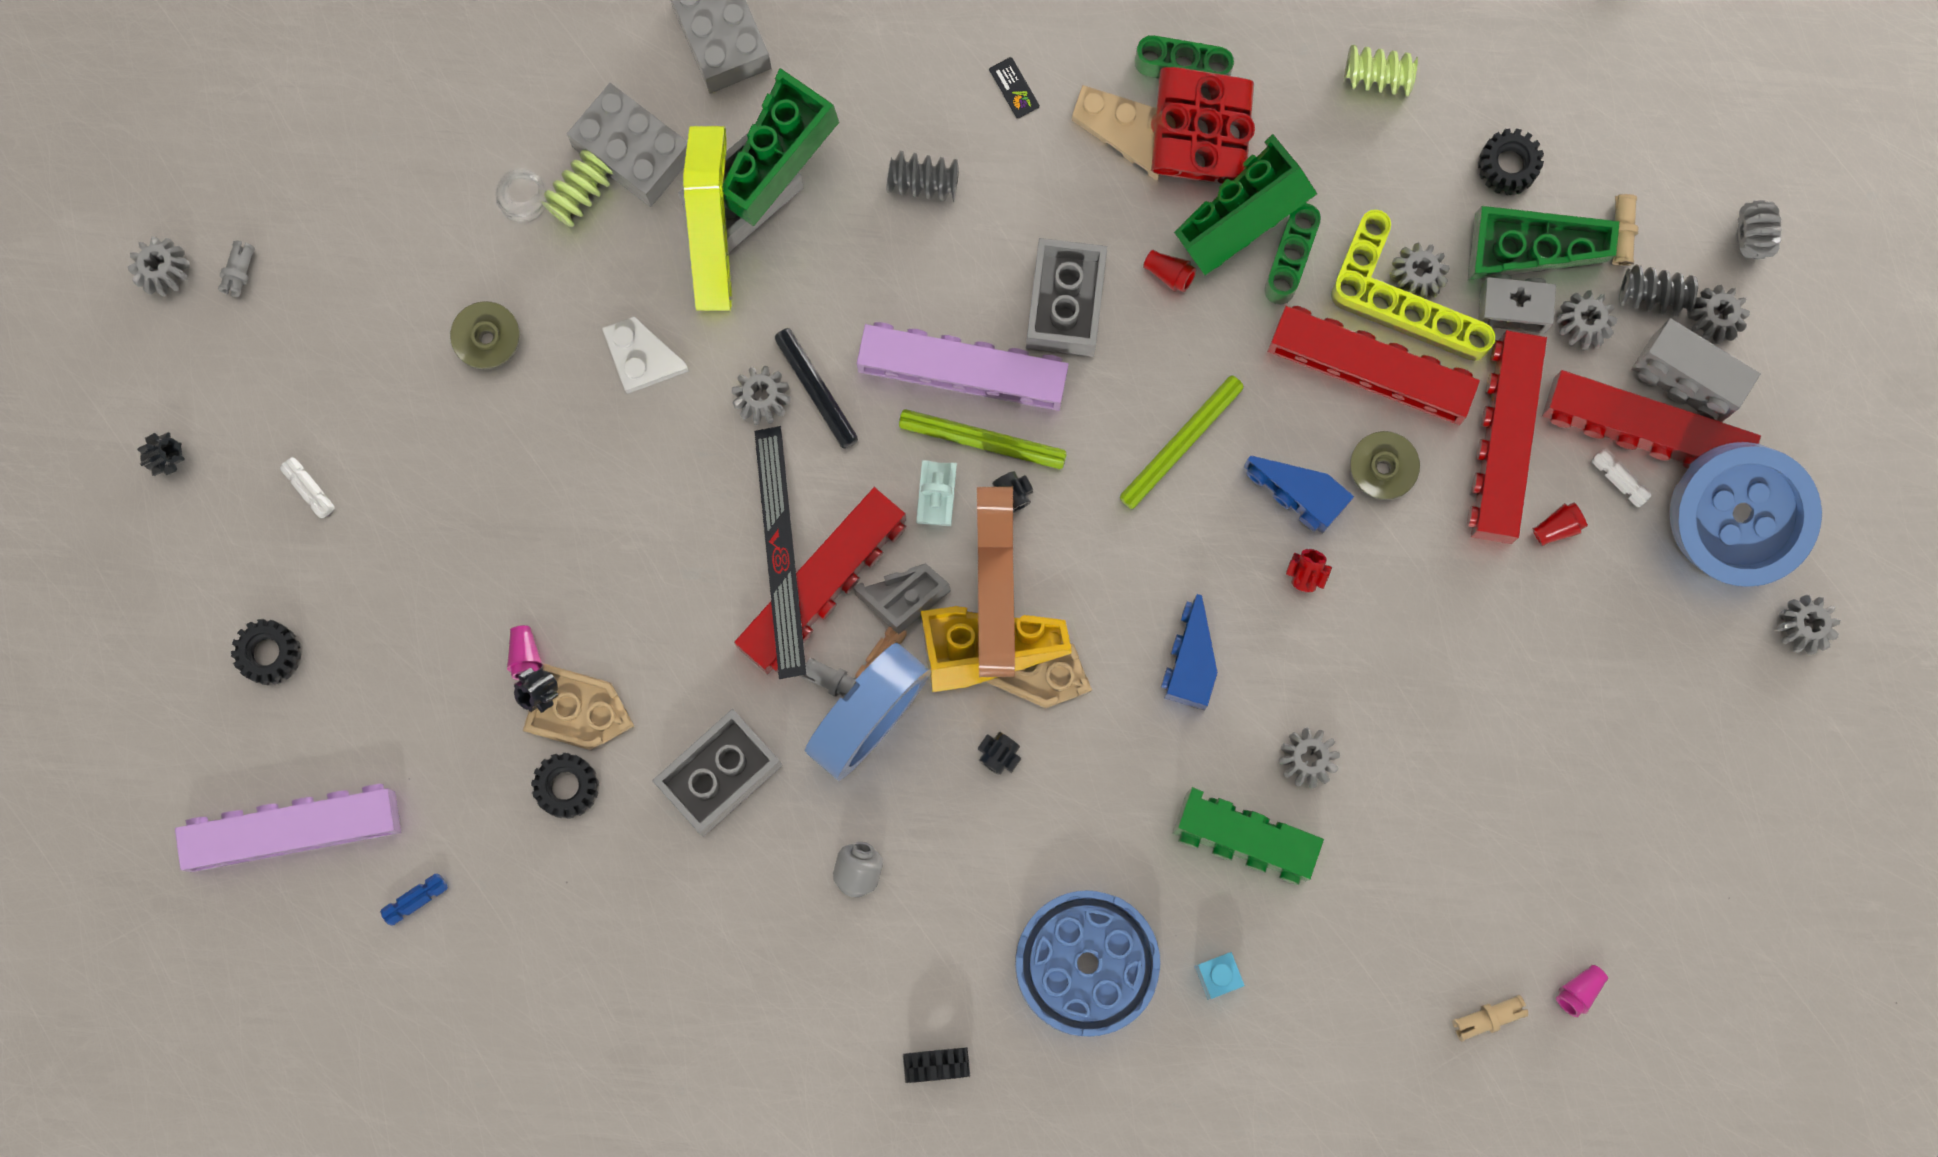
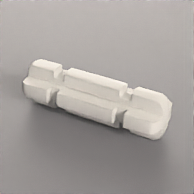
[1592,449,1652,507]
[280,457,335,518]

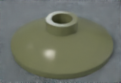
[450,301,520,369]
[1350,431,1420,500]

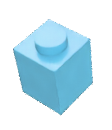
[1194,952,1245,1000]

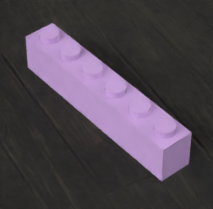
[857,322,1069,411]
[175,784,401,872]

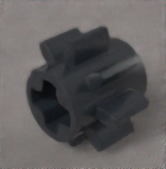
[137,432,185,476]
[992,471,1034,513]
[514,668,558,713]
[978,732,1021,776]

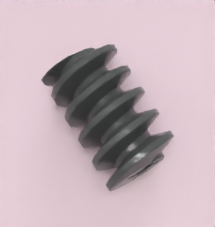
[886,151,959,202]
[1619,264,1698,317]

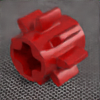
[1286,549,1332,592]

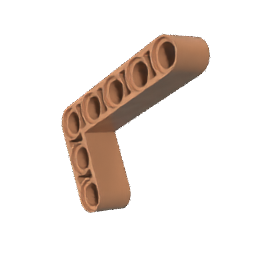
[977,486,1015,677]

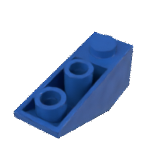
[1244,456,1354,534]
[1161,594,1218,711]

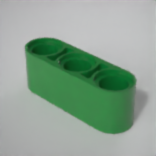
[1135,35,1234,78]
[1264,203,1321,305]

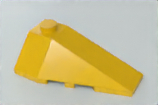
[921,606,1072,692]

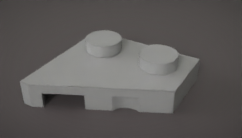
[853,563,951,634]

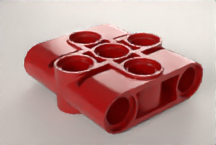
[1151,67,1255,184]

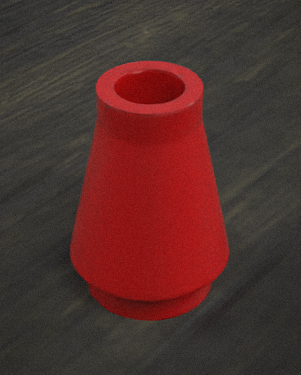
[1143,250,1197,292]
[1532,502,1588,546]

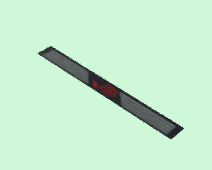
[754,426,807,680]

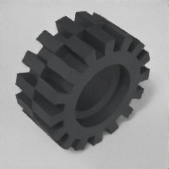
[1478,128,1544,195]
[231,619,301,685]
[531,753,599,819]
[903,1047,970,1083]

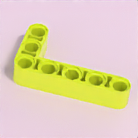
[683,126,732,311]
[1331,209,1495,361]

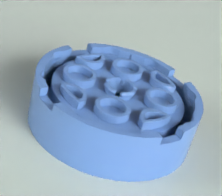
[1670,442,1822,587]
[805,643,931,781]
[1015,890,1160,1037]

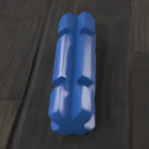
[380,874,448,926]

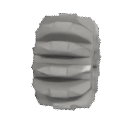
[1737,200,1782,259]
[127,236,190,296]
[1390,242,1450,299]
[1688,284,1750,344]
[1557,290,1618,350]
[732,366,791,425]
[1777,595,1841,655]
[1279,728,1340,788]

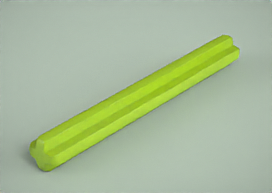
[1120,375,1244,509]
[899,409,1067,469]

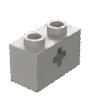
[1478,274,1556,333]

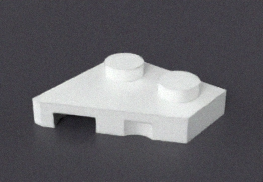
[602,317,689,394]

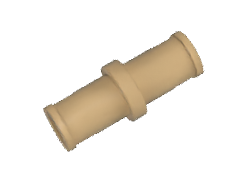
[1612,194,1639,266]
[1452,995,1528,1042]

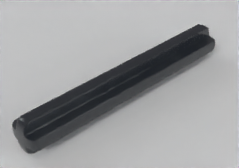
[775,328,858,449]

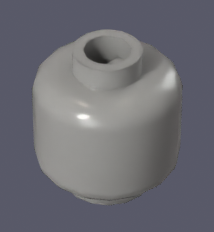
[833,842,883,897]

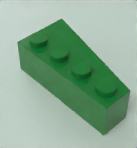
[723,68,840,226]
[1174,134,1317,276]
[1468,206,1620,280]
[1172,787,1324,885]

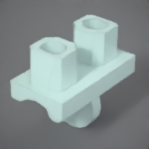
[916,460,957,526]

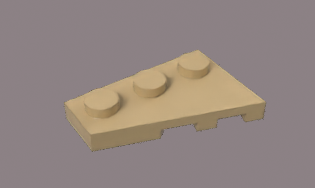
[1072,85,1176,181]

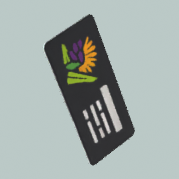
[989,57,1040,118]

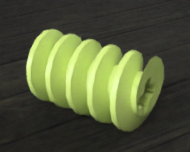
[1344,45,1418,97]
[541,150,613,227]

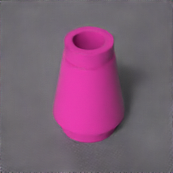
[507,625,542,680]
[1556,965,1608,1018]

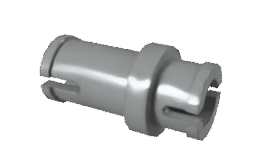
[218,241,255,297]
[801,658,857,697]

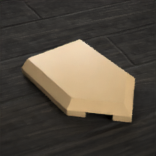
[985,643,1092,708]
[523,664,634,750]

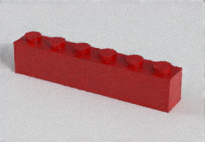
[1267,306,1480,426]
[1467,330,1547,544]
[1542,370,1761,469]
[734,486,907,675]

